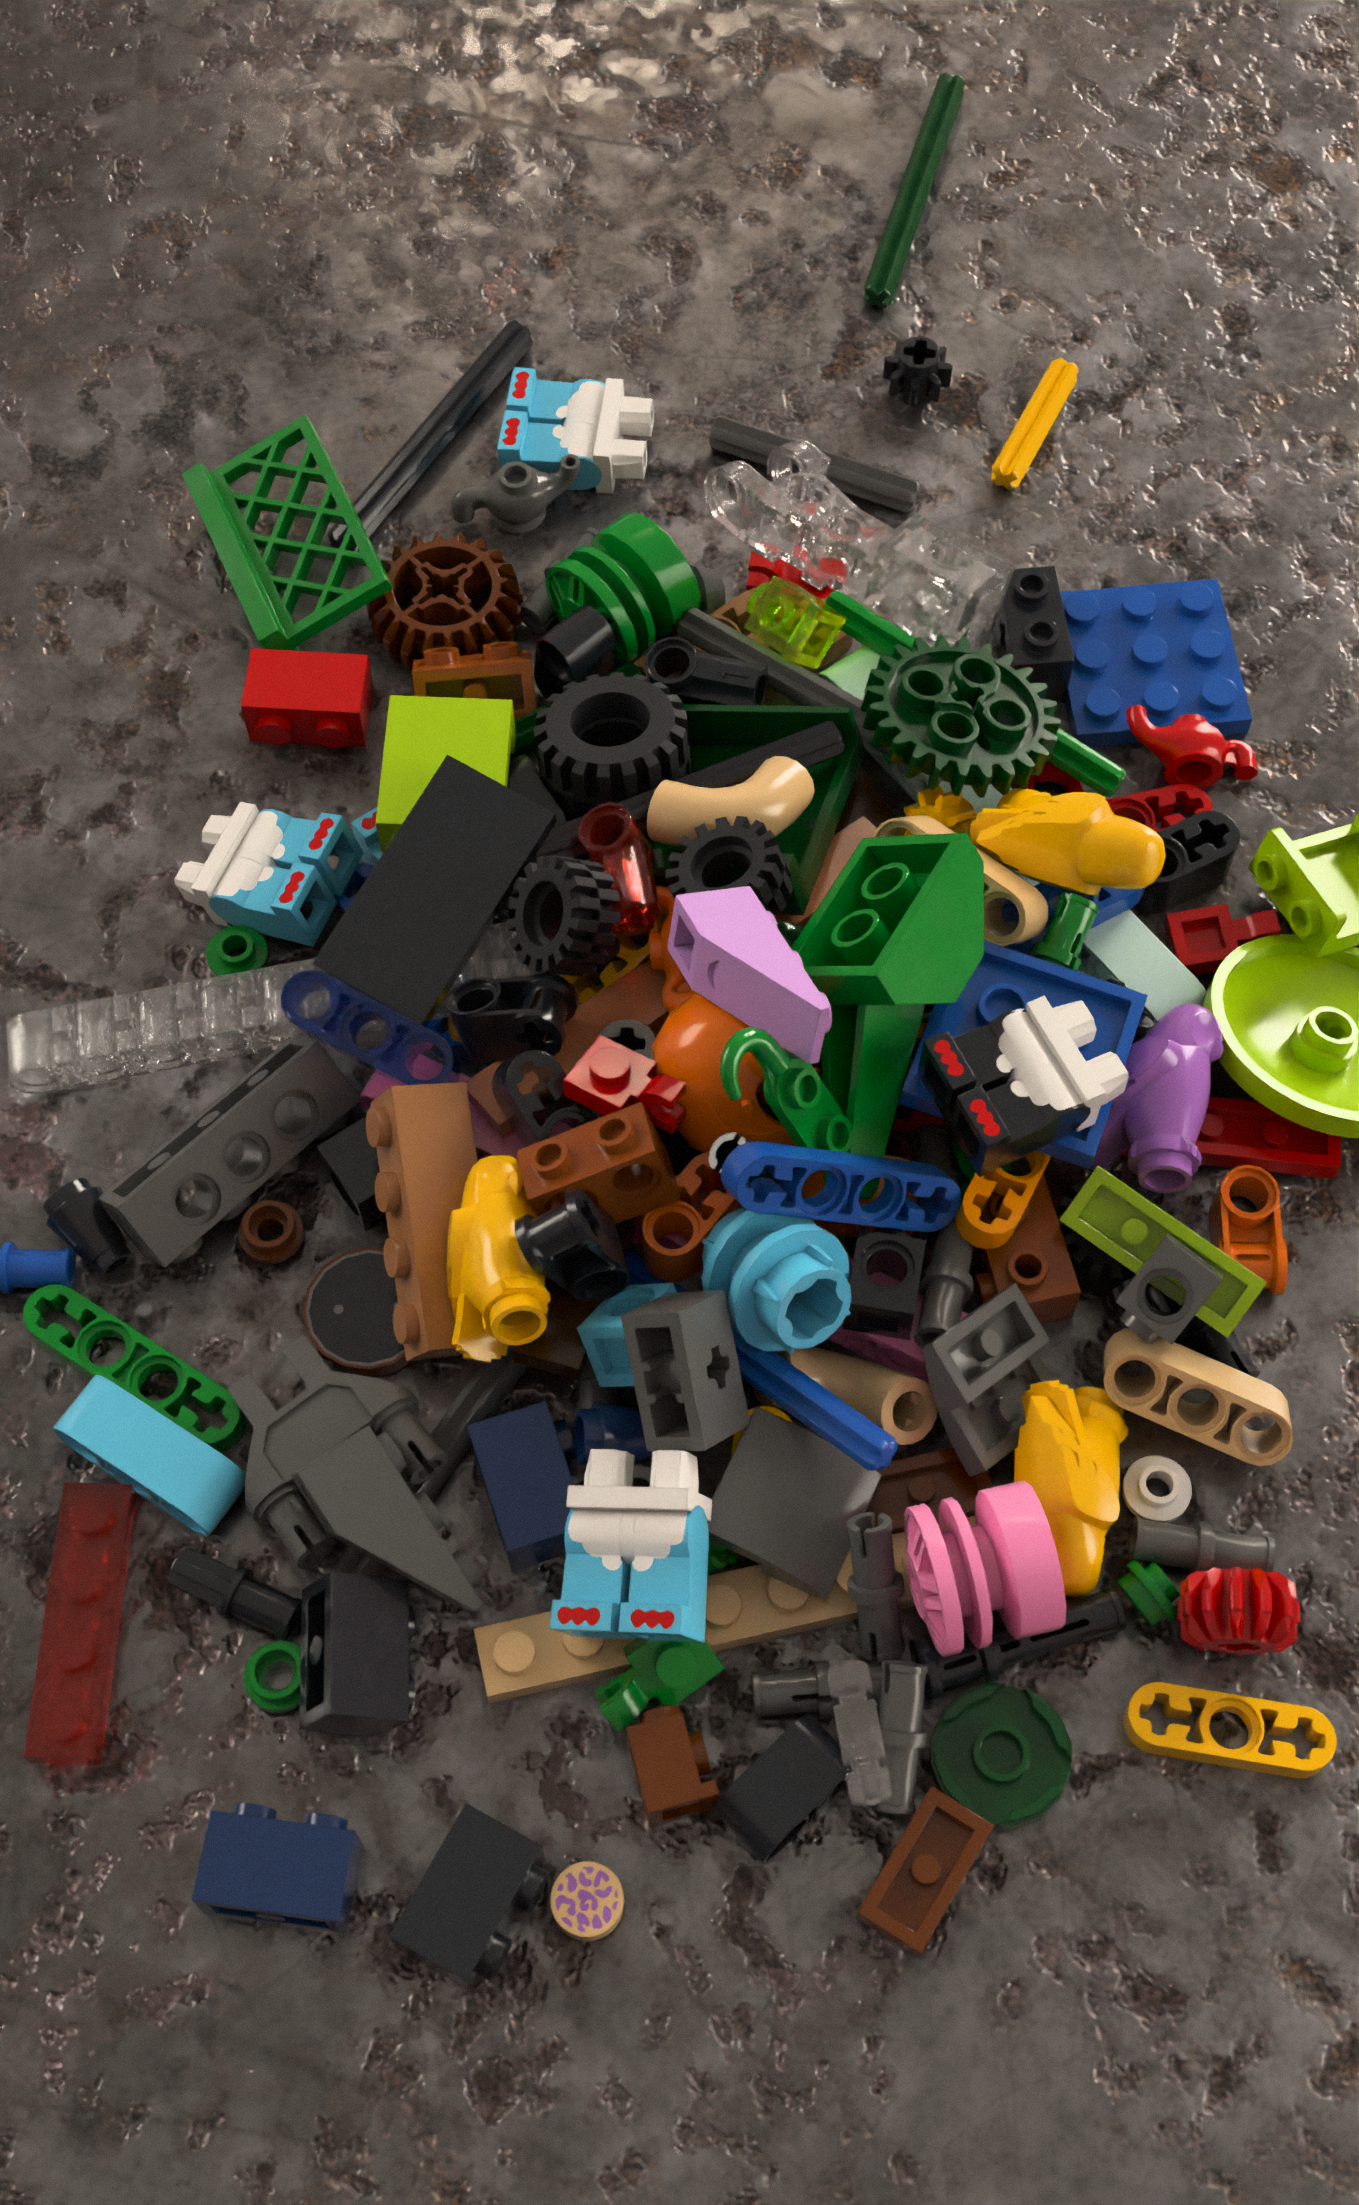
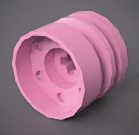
[904,1480,1066,1657]

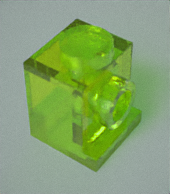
[744,575,847,669]

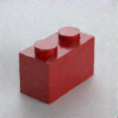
[241,648,374,749]

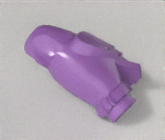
[1090,1004,1224,1193]

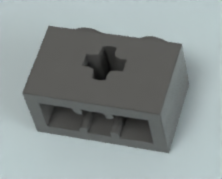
[621,1290,750,1451]

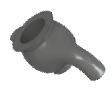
[451,454,580,534]

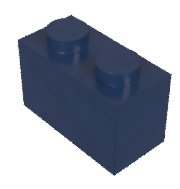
[467,1400,584,1572]
[192,1803,364,1934]

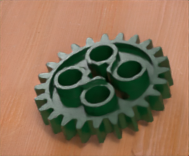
[861,635,1061,798]

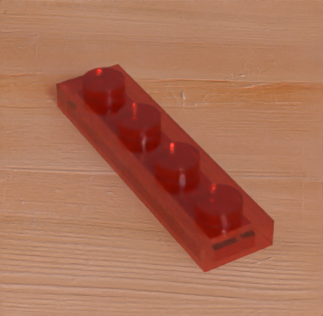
[24,1482,137,1766]

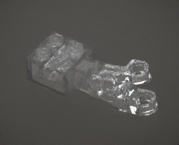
[703,440,1015,651]

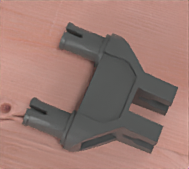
[227,1333,448,1569]

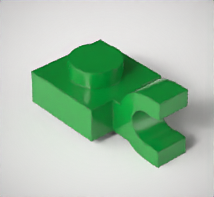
[595,1638,725,1733]

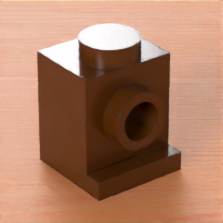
[626,1705,719,1828]

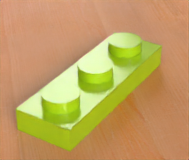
[1059,1165,1267,1338]

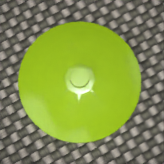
[1203,934,1359,1139]

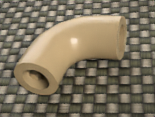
[647,756,815,847]
[753,1347,937,1445]

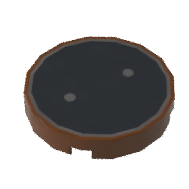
[302,1247,411,1377]

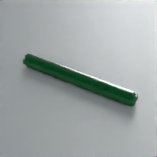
[863,72,965,309]

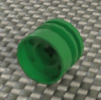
[545,512,701,670]

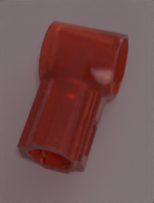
[578,802,663,936]

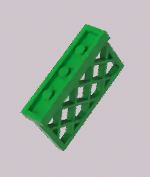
[182,414,393,651]

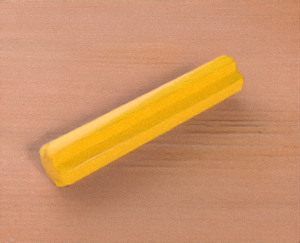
[991,358,1079,490]

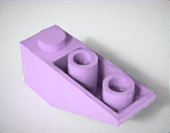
[667,886,832,1064]

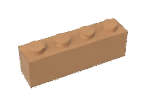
[366,1082,478,1361]

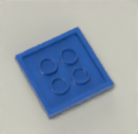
[1060,579,1252,747]
[899,941,1148,1169]

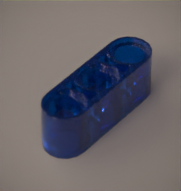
[281,970,461,1086]

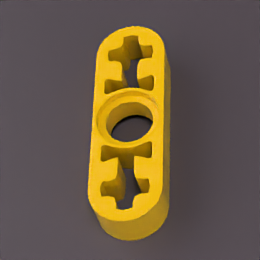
[1123,1682,1337,1779]

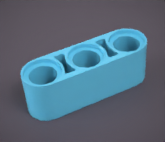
[52,1375,246,1537]

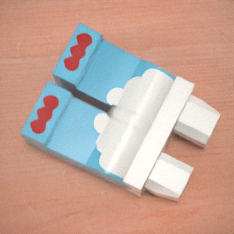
[497,367,654,494]
[174,802,364,946]
[549,1449,712,1643]

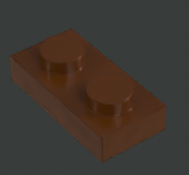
[867,1447,992,1534]
[856,1786,994,1958]

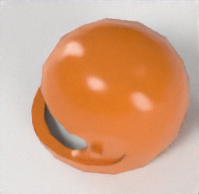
[652,992,822,1153]

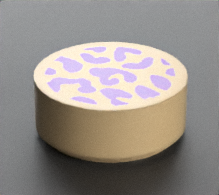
[550,1861,624,1941]

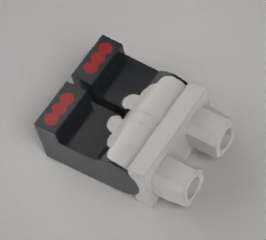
[917,995,1129,1177]

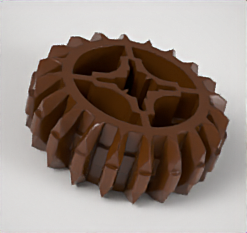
[367,531,523,671]

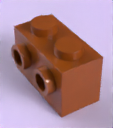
[412,641,536,720]
[972,1174,1081,1324]

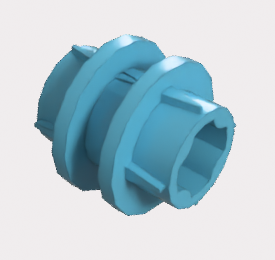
[701,1207,852,1354]

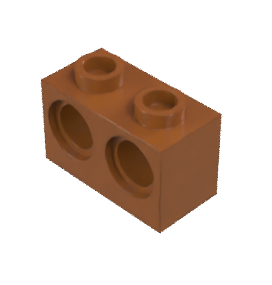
[516,1101,681,1225]

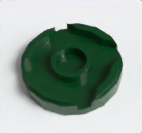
[929,1683,1072,1830]

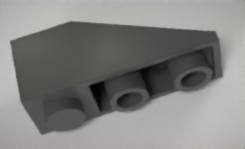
[290,1426,483,1611]

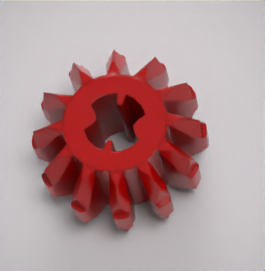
[1177,1566,1300,1656]

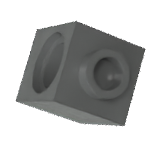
[1116,1233,1223,1345]

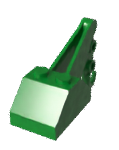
[720,833,984,1199]

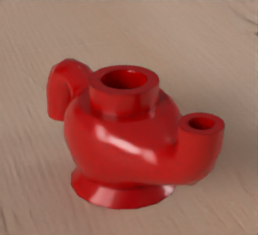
[1126,705,1258,789]

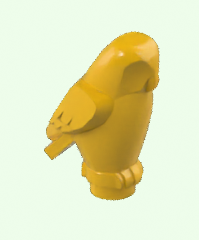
[970,788,1166,895]
[447,1155,551,1363]
[1014,1380,1129,1598]

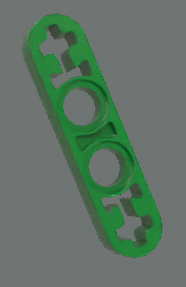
[23,1284,245,1453]

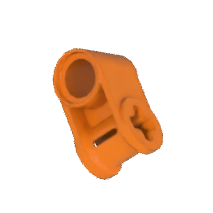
[1209,1165,1288,1296]

